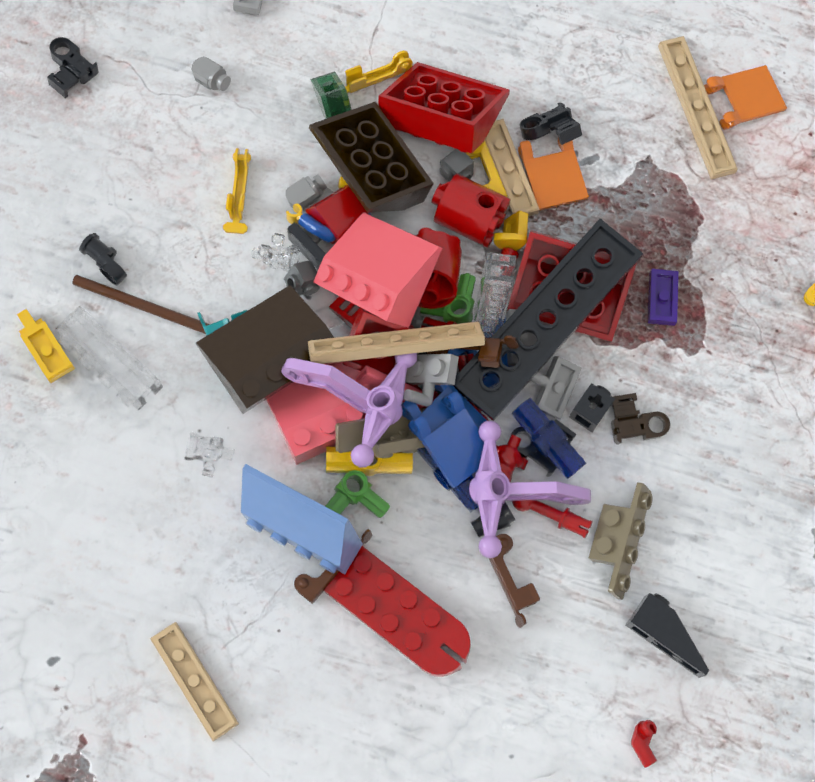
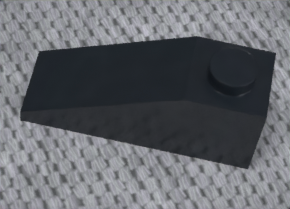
[625,593,709,678]

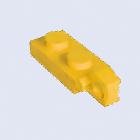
[17,309,75,383]

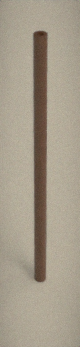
[72,275,210,334]

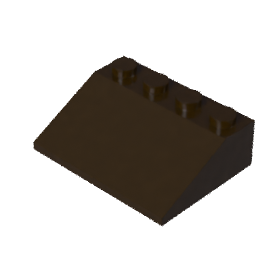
[309,102,434,213]
[196,285,334,414]

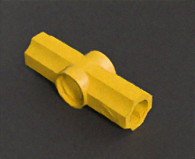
[326,447,413,476]

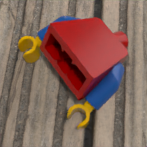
[286,176,371,244]

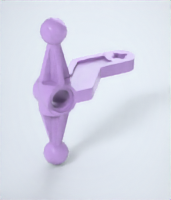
[281,353,417,467]
[469,421,591,558]

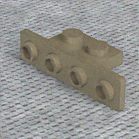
[335,408,426,458]
[589,482,653,600]

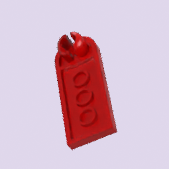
[324,546,471,677]

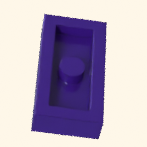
[648,269,679,326]

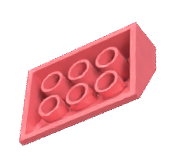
[313,212,442,328]
[266,361,385,465]

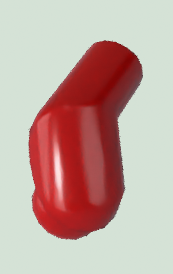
[631,720,657,768]

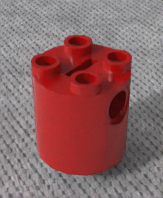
[431,173,511,248]
[415,227,462,309]

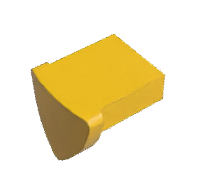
[493,210,528,251]

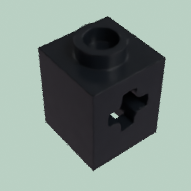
[569,383,615,432]

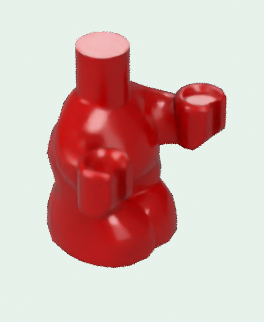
[496,435,528,483]

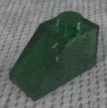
[310,71,352,119]

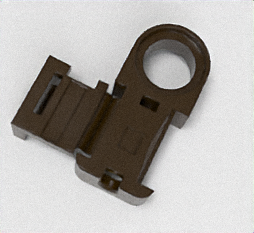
[611,393,670,445]

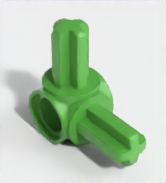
[420,273,476,324]
[325,470,390,518]

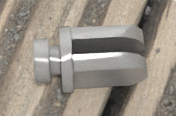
[191,56,231,91]
[286,174,327,210]

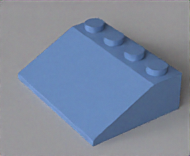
[241,464,363,574]

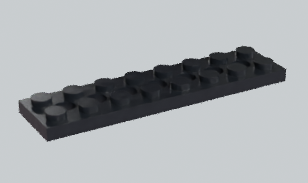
[453,219,643,421]

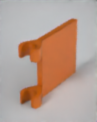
[704,65,787,130]
[518,137,589,211]

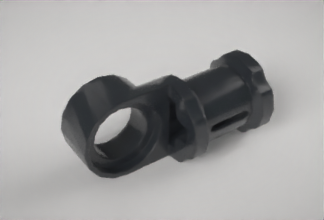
[79,233,127,286]

